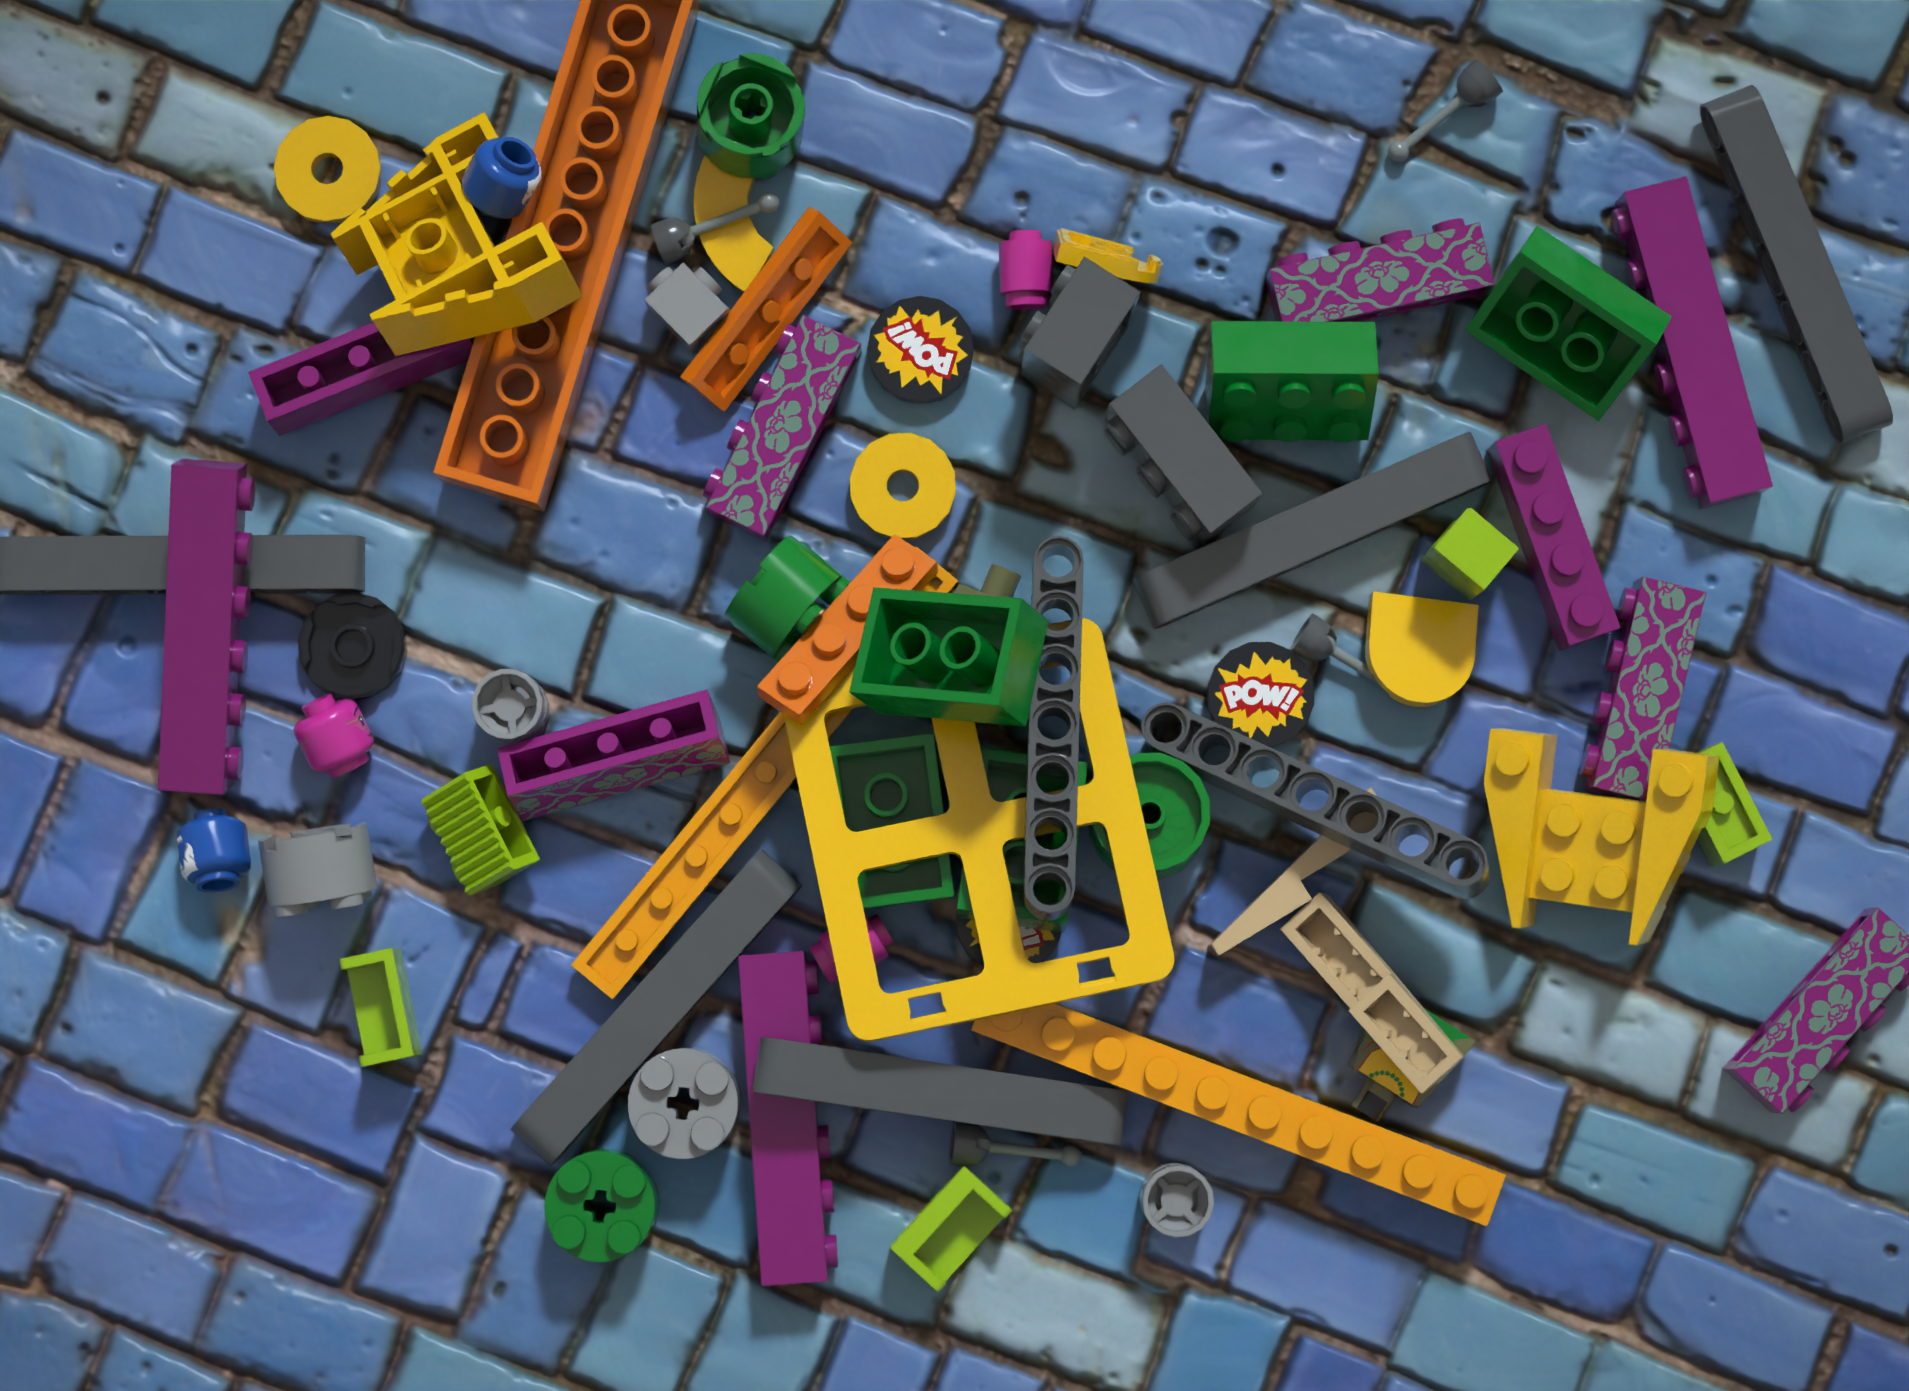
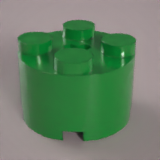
[697,53,805,180]
[725,535,851,662]
[544,1149,660,1262]

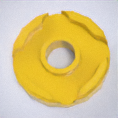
[274,116,382,224]
[850,433,956,540]

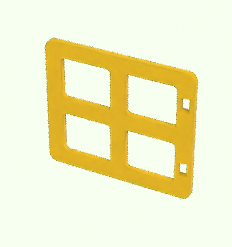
[783,618,1174,1042]

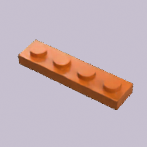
[680,207,853,412]
[757,534,938,726]

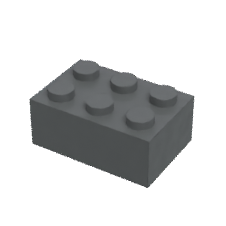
[1018,256,1140,410]
[1104,364,1262,546]

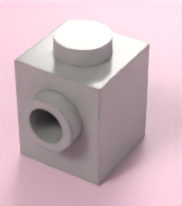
[644,263,729,354]

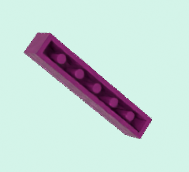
[1611,176,1773,509]
[158,459,255,795]
[738,951,838,1286]

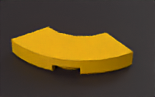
[693,155,775,293]

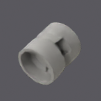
[472,669,550,744]
[1139,1162,1214,1238]

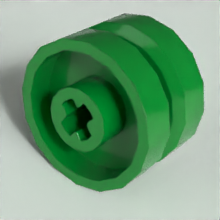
[1089,753,1210,880]

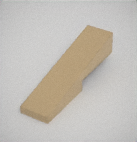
[1208,787,1379,957]
[1280,892,1464,1094]

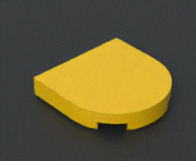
[1052,228,1163,283]
[1365,591,1479,707]

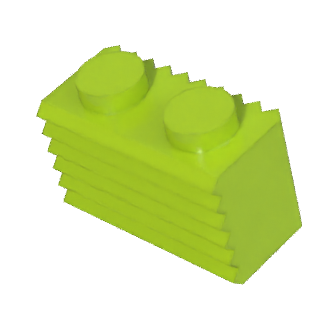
[421,763,540,896]

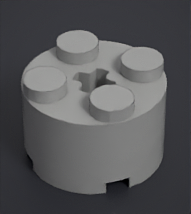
[258,822,378,917]
[628,1048,741,1159]

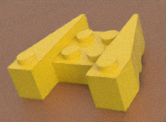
[330,112,583,356]
[1484,728,1719,946]

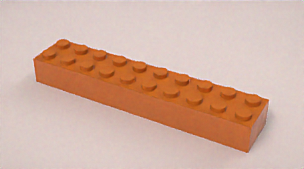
[433,0,700,512]

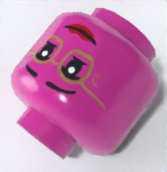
[293,693,374,778]

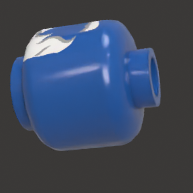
[462,137,542,219]
[177,808,251,893]

